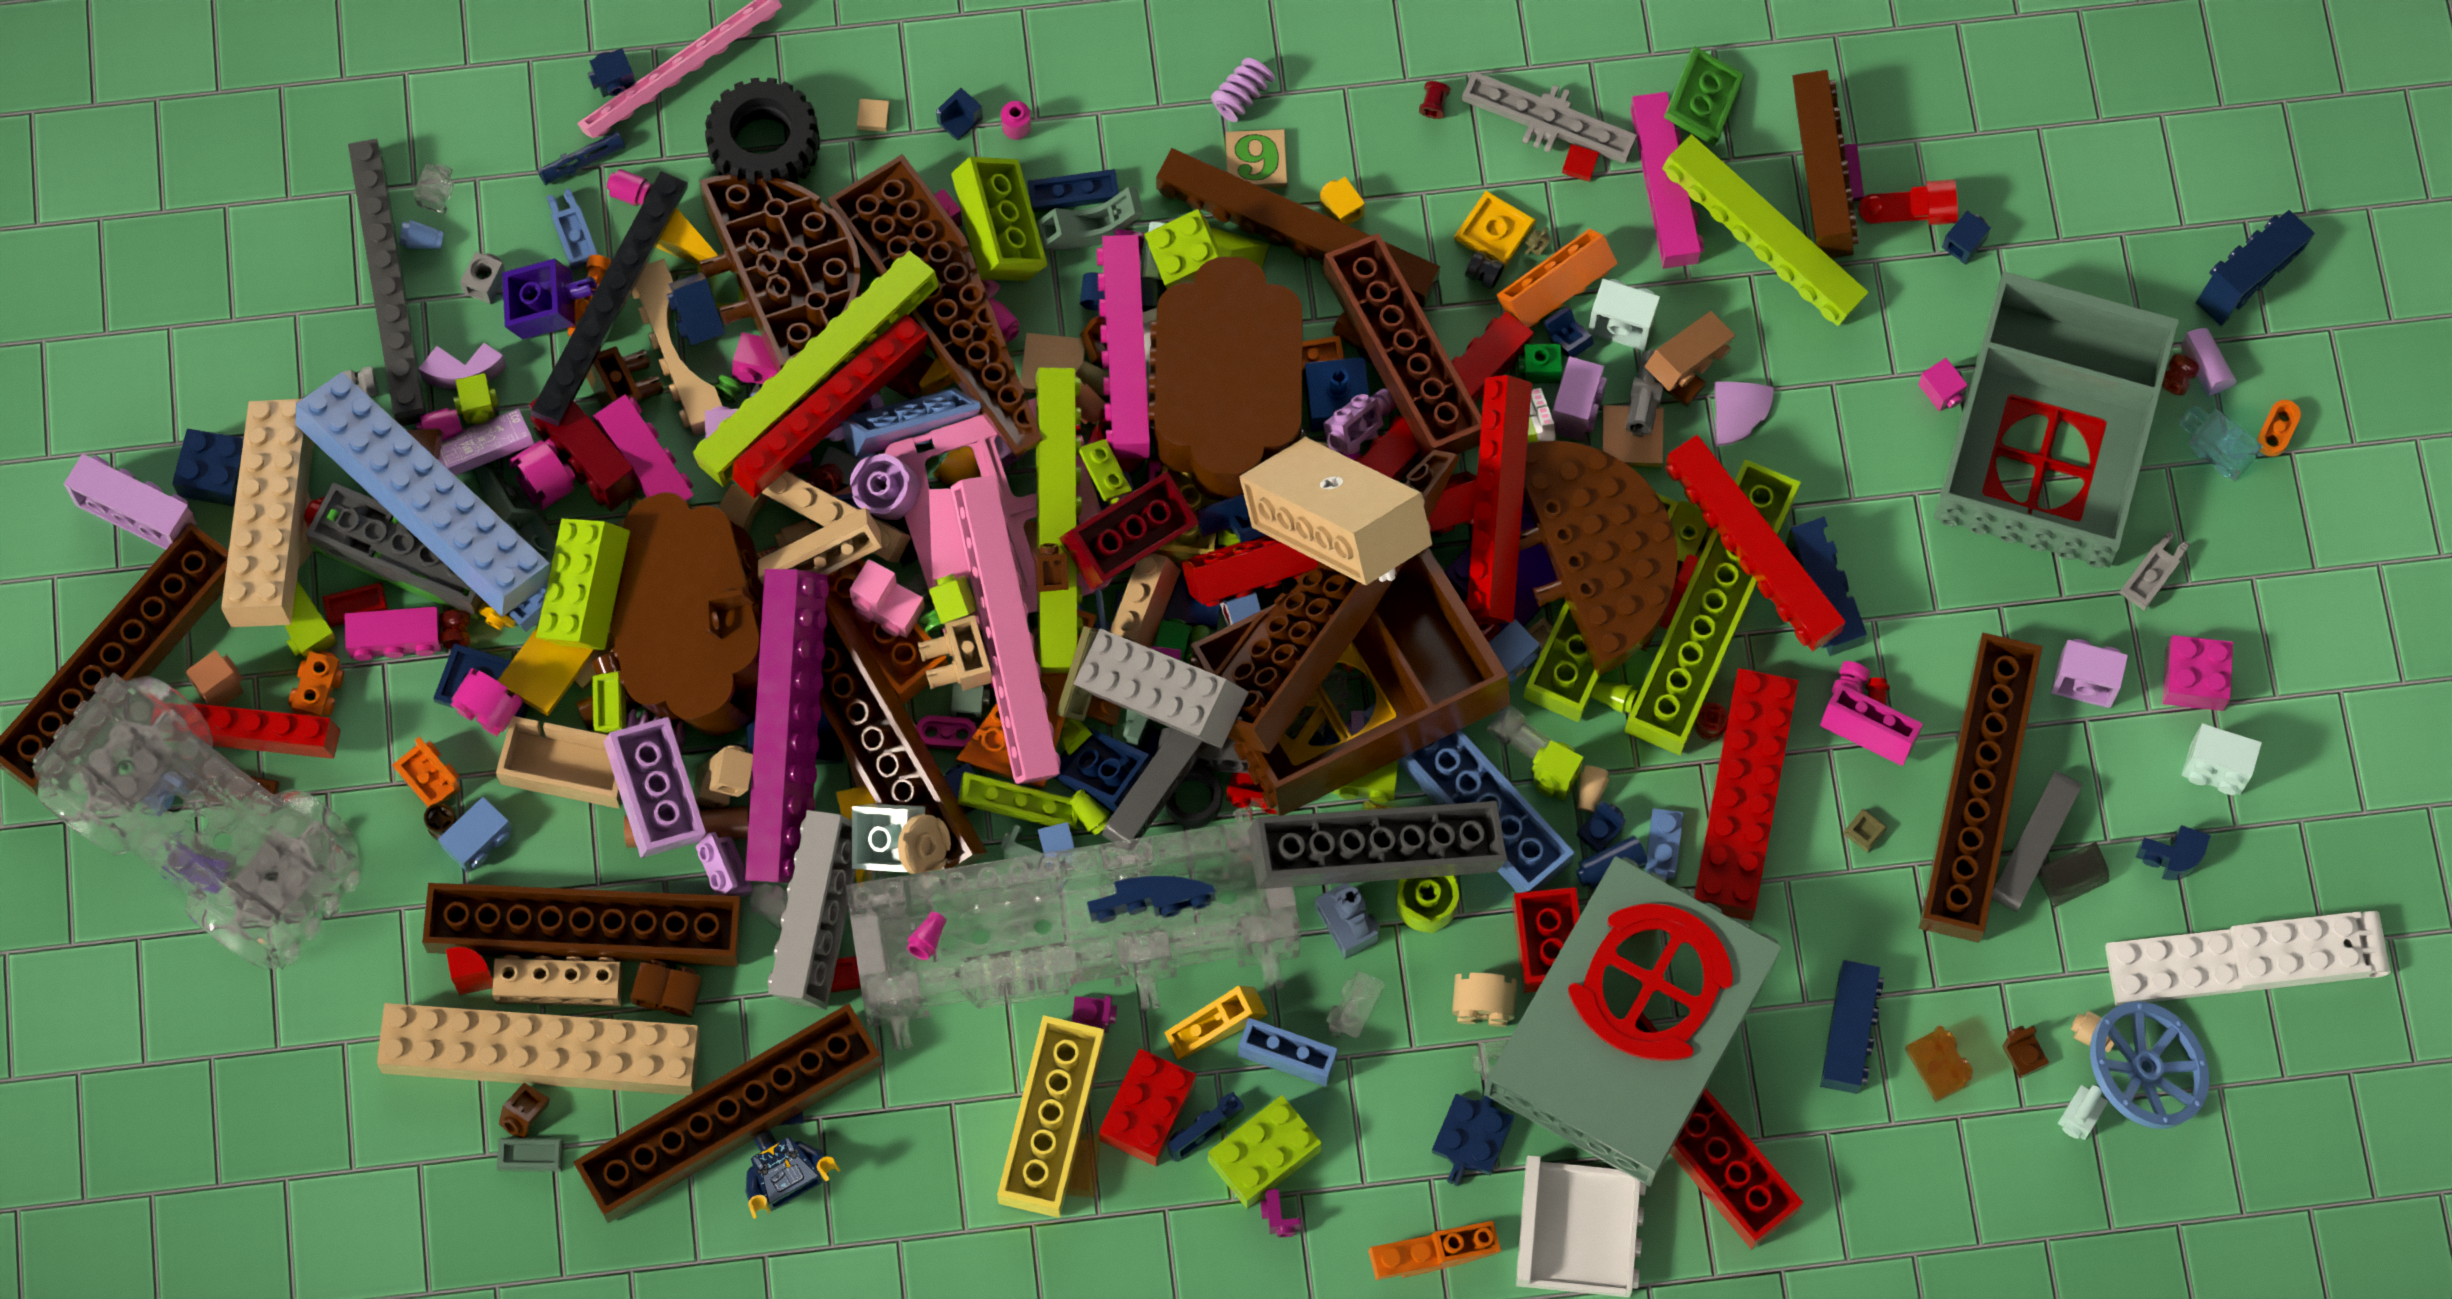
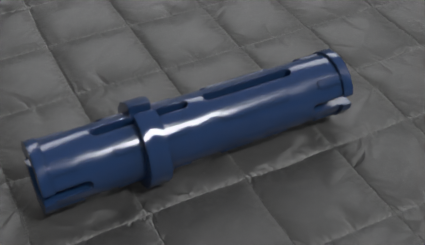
[537,131,625,186]

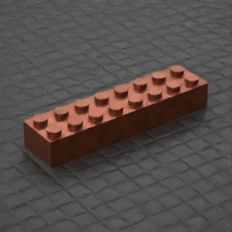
[1323,233,1482,457]

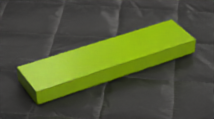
[957,772,1079,832]

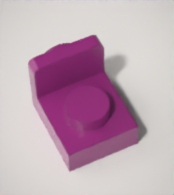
[1072,995,1118,1033]

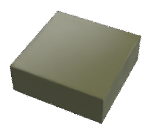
[1843,809,1887,853]

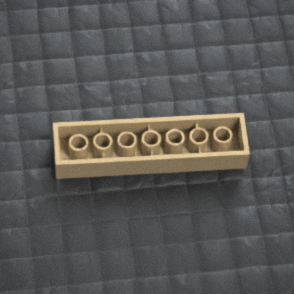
[221,399,314,627]

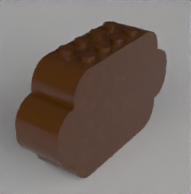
[1149,257,1302,500]
[609,492,764,737]

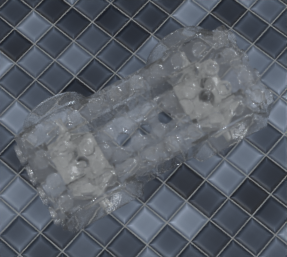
[32,672,362,970]

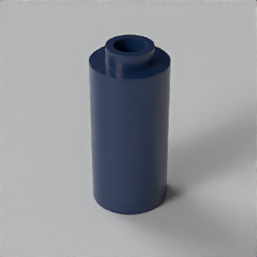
[1576,835,1648,890]

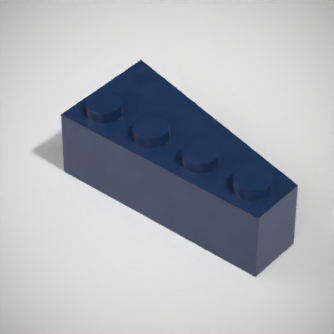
[2195,210,2315,326]
[1785,516,1867,656]

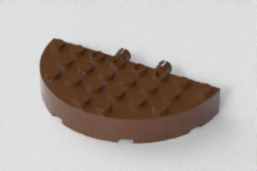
[699,174,861,373]
[1519,441,1678,676]

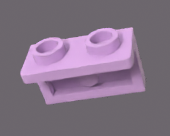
[695,832,754,897]

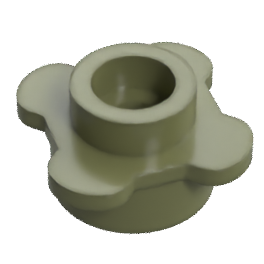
[1525,226,1552,256]

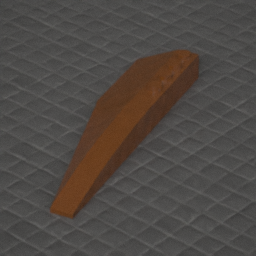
[827,154,1043,457]
[1214,449,1459,754]

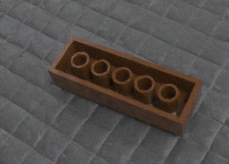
[1792,70,1859,258]

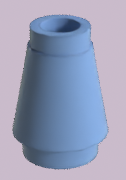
[399,220,444,249]

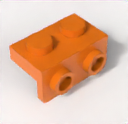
[392,737,461,808]

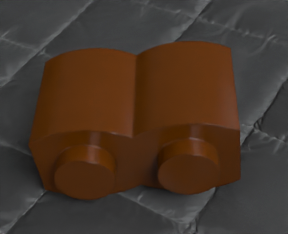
[631,960,702,1018]

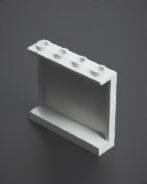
[1516,1155,1646,1298]

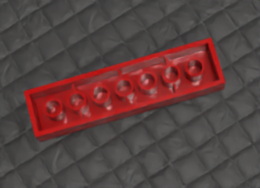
[1693,668,1799,921]
[1636,1012,1804,1250]

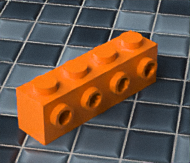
[1497,228,1618,329]

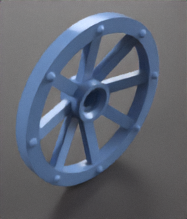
[2090,1001,2209,1129]

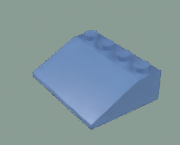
[842,388,981,459]

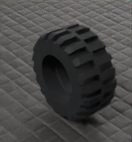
[705,77,820,188]

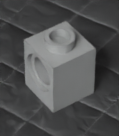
[460,252,505,304]

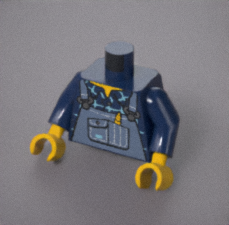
[745,1130,840,1219]

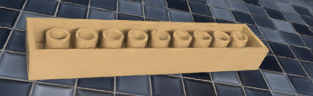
[377,1003,701,1095]

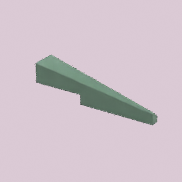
[474,463,558,569]

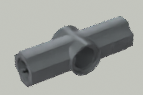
[1626,349,1664,437]

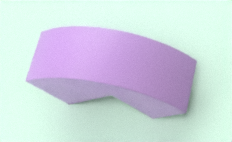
[418,343,506,390]

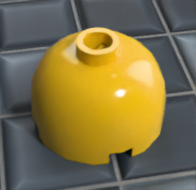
[932,446,982,487]

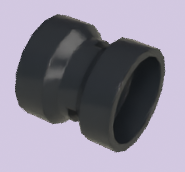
[1465,250,1505,290]

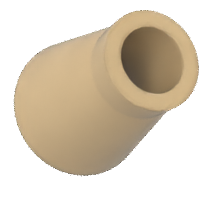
[1577,765,1609,813]

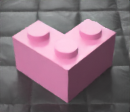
[849,559,925,638]

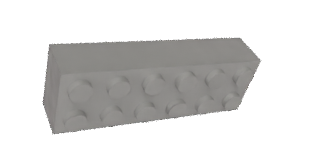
[1073,628,1248,749]
[768,810,856,1010]

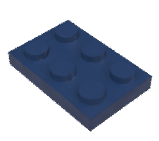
[433,643,530,718]

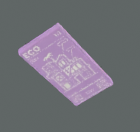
[439,408,534,476]

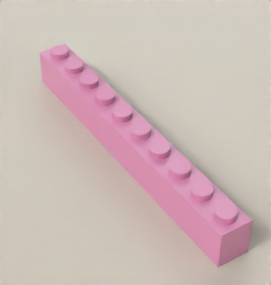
[951,475,1061,785]

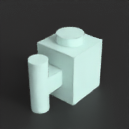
[2058,1085,2109,1140]

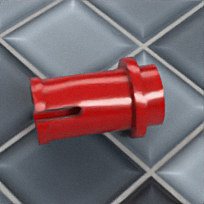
[1865,677,1890,705]

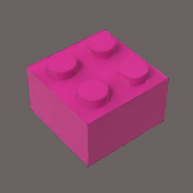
[2162,635,2233,711]

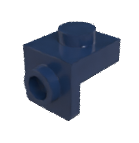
[1545,306,1594,358]

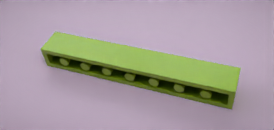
[1661,134,1869,326]

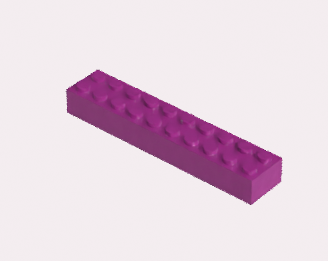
[745,569,829,883]

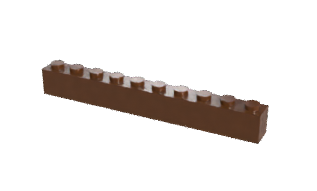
[1156,148,1440,307]

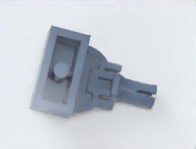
[1314,883,1380,959]

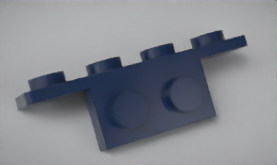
[1196,494,1266,543]

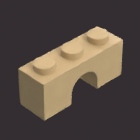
[693,746,753,809]

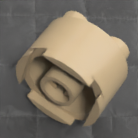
[1452,973,1517,1027]

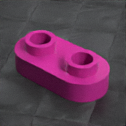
[916,715,977,750]

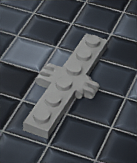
[1462,71,1637,164]

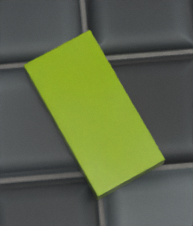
[592,671,626,735]

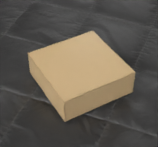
[857,99,889,132]

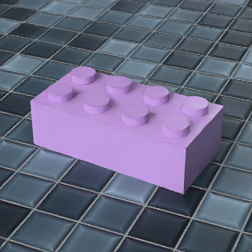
[64,454,199,550]
[604,717,706,858]

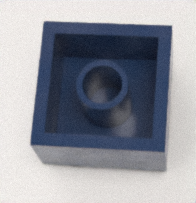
[172,428,244,507]

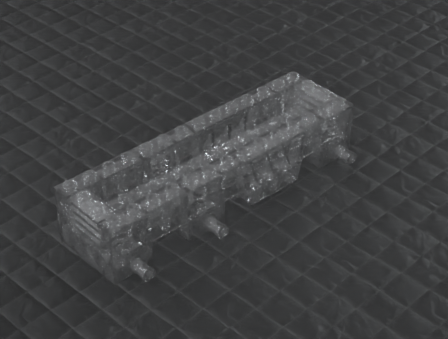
[845,807,1301,1051]

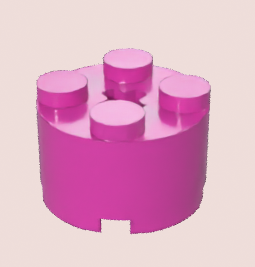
[509,439,576,511]
[451,668,524,737]

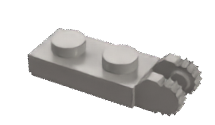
[2119,530,2191,611]

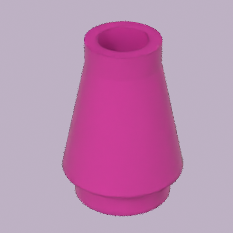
[907,912,947,960]

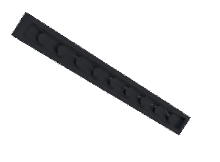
[531,171,688,427]

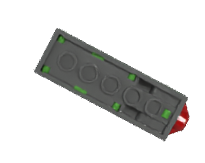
[304,482,484,620]

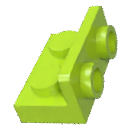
[1079,439,1132,506]

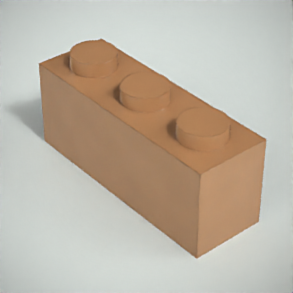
[1644,311,1736,392]

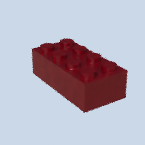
[529,398,639,512]
[1059,471,1199,590]

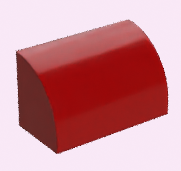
[446,947,493,996]

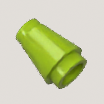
[1592,681,1640,714]
[1068,789,1111,835]

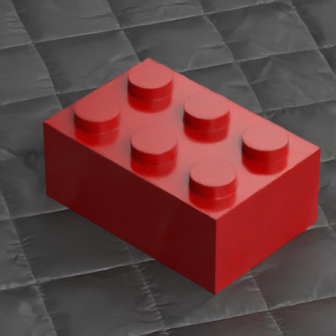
[1512,887,1580,993]
[1099,1048,1196,1166]

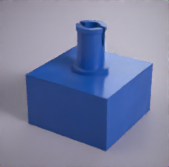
[1304,357,1370,432]

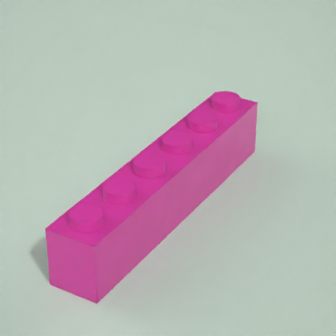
[1630,92,1704,269]

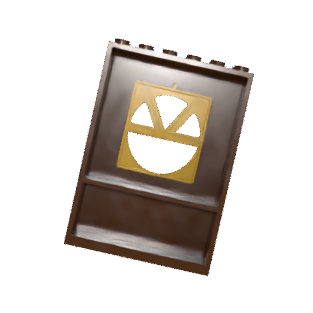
[1189,547,1510,816]

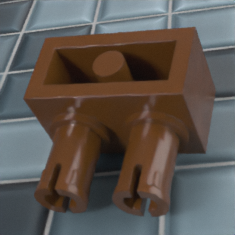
[586,346,663,409]

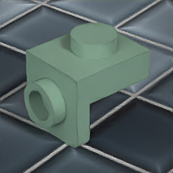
[1001,824,1044,873]

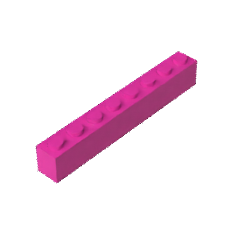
[1096,235,1150,459]

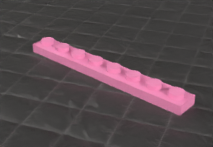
[577,0,782,138]

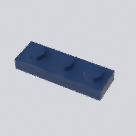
[1027,169,1119,212]

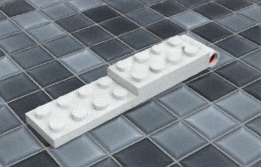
[2105,911,2391,1006]

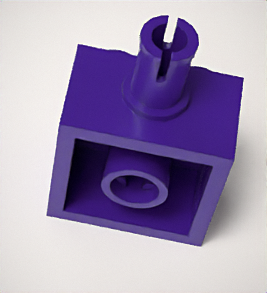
[502,258,598,340]

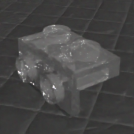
[1326,970,1384,1039]

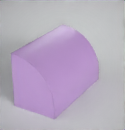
[2181,328,2237,397]

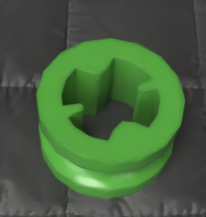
[714,375,743,403]
[920,610,945,634]

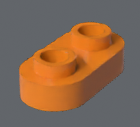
[2256,400,2301,457]

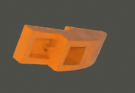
[1368,1221,1501,1280]

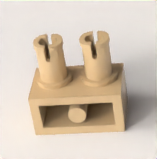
[917,615,992,691]

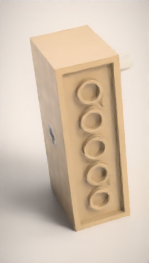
[1239,437,1432,585]

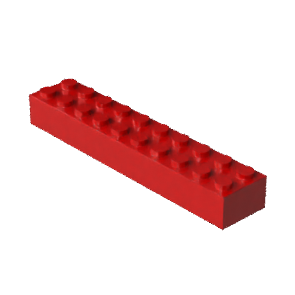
[1181,471,1477,607]

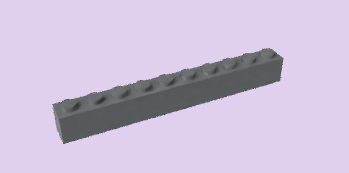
[348,138,427,426]

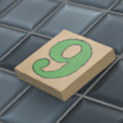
[1226,129,1287,188]

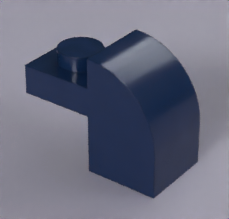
[2136,825,2211,880]

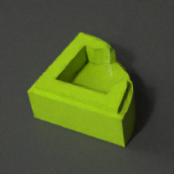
[1061,718,1092,755]

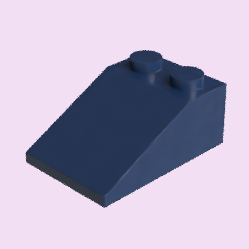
[1053,726,1152,815]

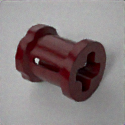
[1419,81,1451,119]

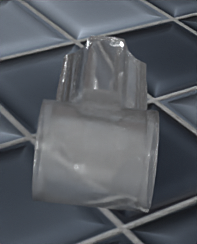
[1486,705,1551,760]

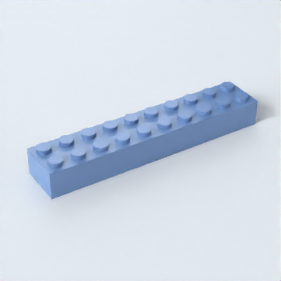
[295,372,550,617]

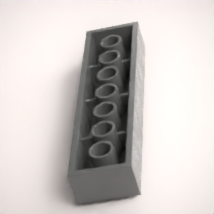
[1248,801,1507,889]

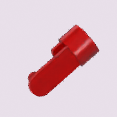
[1858,179,1958,225]

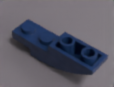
[1087,876,1216,923]

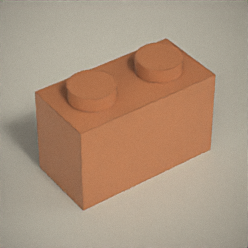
[185,649,244,706]

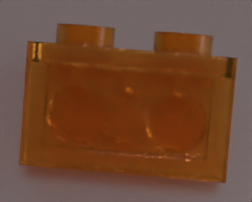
[1905,1025,1973,1103]

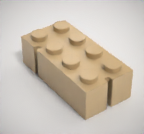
[496,716,622,809]

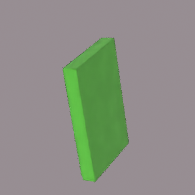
[1664,46,1745,146]

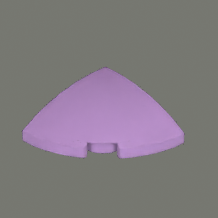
[1714,382,1773,446]

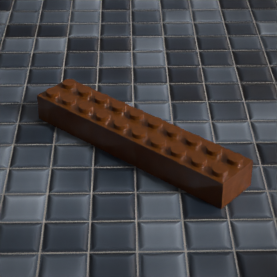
[0,522,229,799]
[819,591,988,887]
[1918,632,2043,943]
[422,883,743,967]
[573,1003,883,1223]

